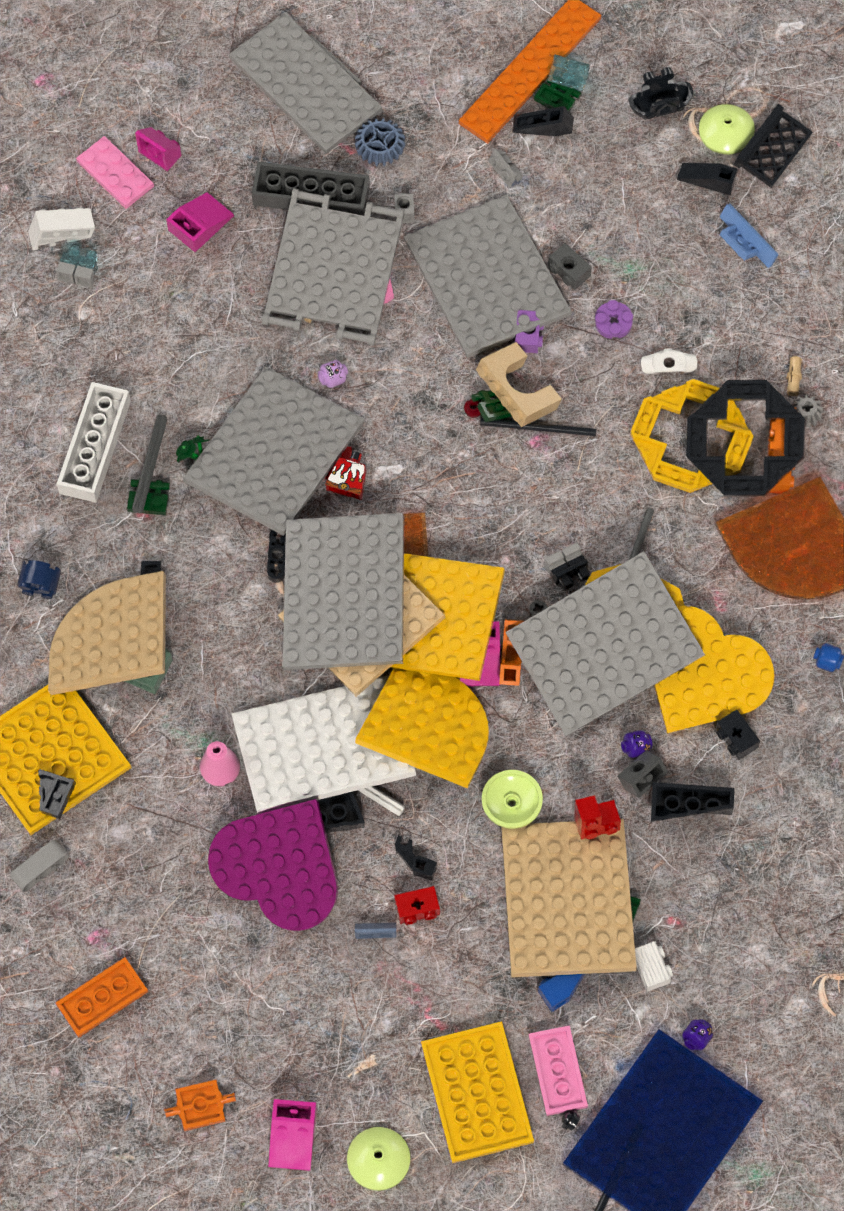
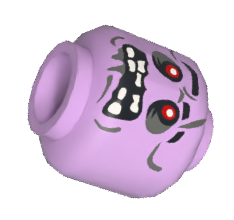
[318,360,348,388]

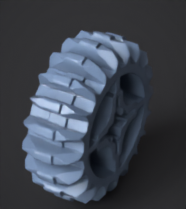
[355,117,405,166]

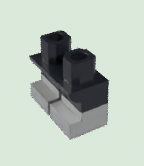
[544,542,590,590]

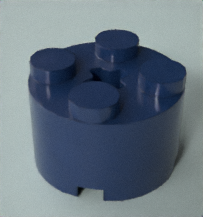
[17,560,61,599]

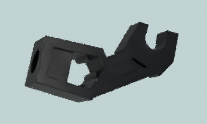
[395,835,437,880]

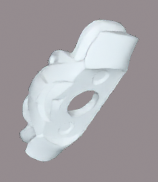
[641,348,697,374]

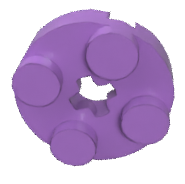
[595,300,633,339]

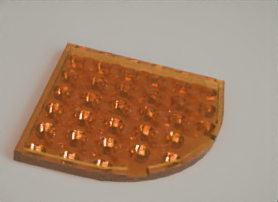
[715,477,844,600]

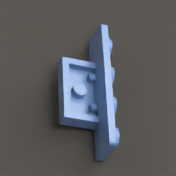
[719,203,778,268]

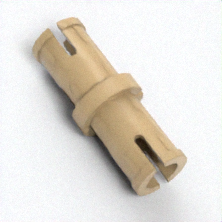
[787,356,802,396]

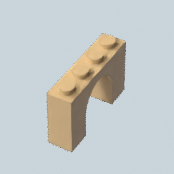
[476,342,562,427]

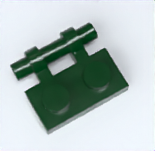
[534,76,582,112]
[471,390,512,422]
[127,478,170,515]

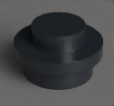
[561,1110,580,1131]

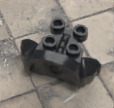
[628,67,693,120]

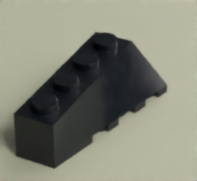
[651,782,735,822]

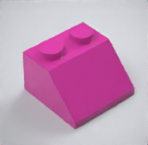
[135,127,181,171]

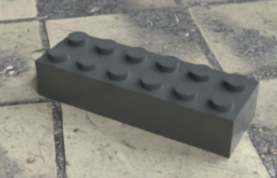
[252,162,370,216]

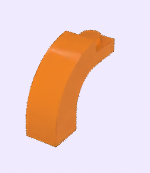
[499,619,524,686]

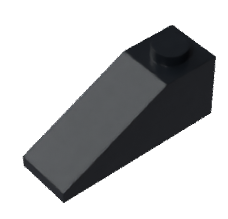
[513,106,574,136]

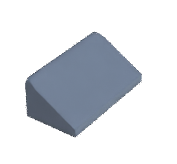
[355,923,397,939]

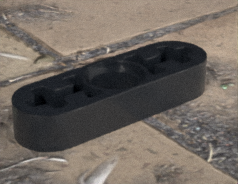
[267,530,286,583]

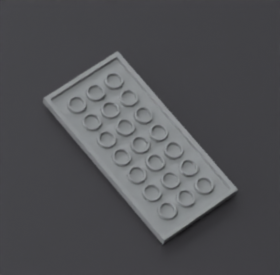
[229,13,382,154]

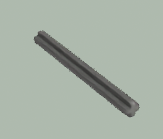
[132,414,167,514]

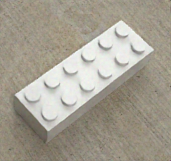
[57,382,131,503]

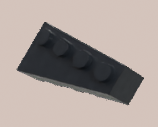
[318,792,365,833]

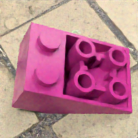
[166,193,234,252]
[460,621,500,686]
[268,1099,317,1171]

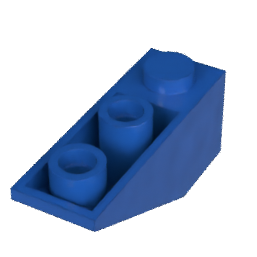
[538,974,585,1012]

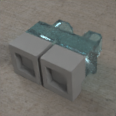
[56,246,98,288]

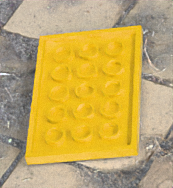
[421,1021,534,1164]

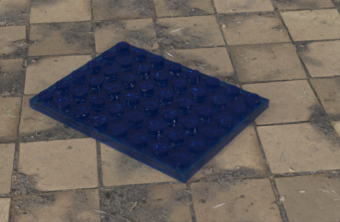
[563,1029,763,1211]

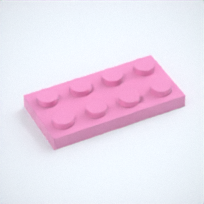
[76,136,154,209]
[529,1025,588,1116]

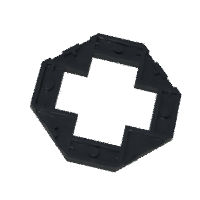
[686,380,805,496]

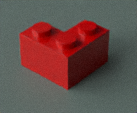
[574,795,621,840]

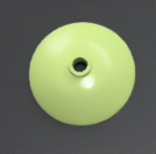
[699,104,755,155]
[482,770,543,829]
[347,1127,410,1191]

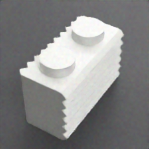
[635,941,673,992]

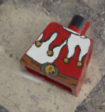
[325,451,366,500]

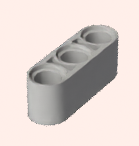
[10,839,69,892]

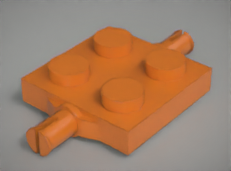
[164,1080,236,1131]

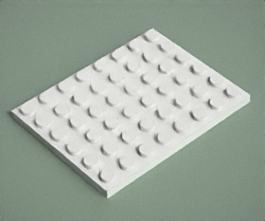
[231,676,416,815]

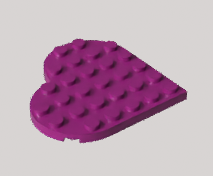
[208,799,338,931]

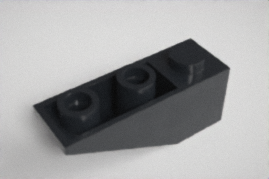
[677,163,738,196]

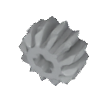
[791,394,823,428]

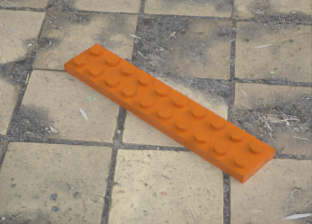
[459,0,601,144]

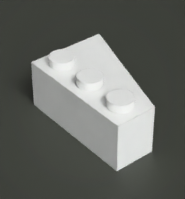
[28,207,95,250]

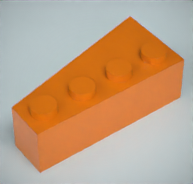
[768,407,797,494]

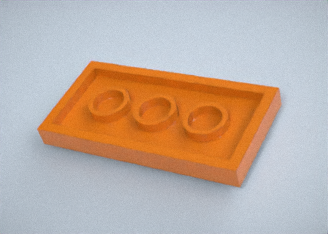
[56,957,148,1038]

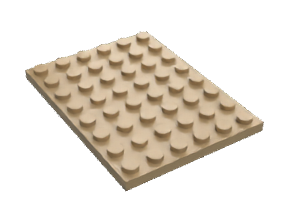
[502,819,636,977]

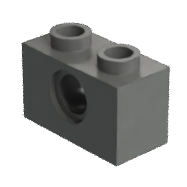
[548,243,592,290]
[617,750,668,798]

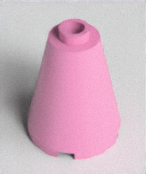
[200,741,240,786]

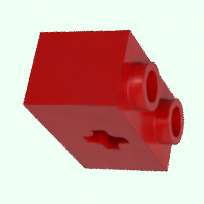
[394,886,440,925]

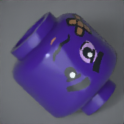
[621,730,653,758]
[682,1019,713,1050]

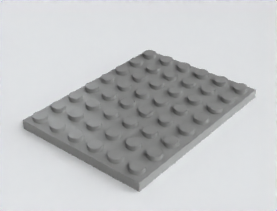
[404,195,571,358]
[183,367,365,536]
[283,513,404,670]
[505,551,705,736]

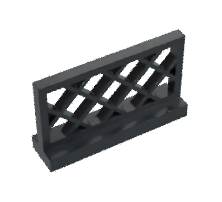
[733,104,813,188]

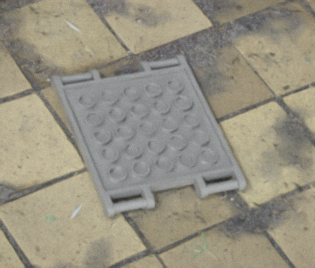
[262,188,405,346]

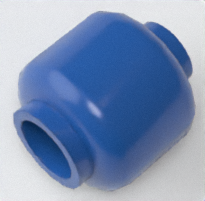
[813,643,844,672]

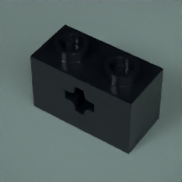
[715,710,760,760]

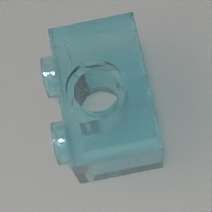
[548,55,590,91]

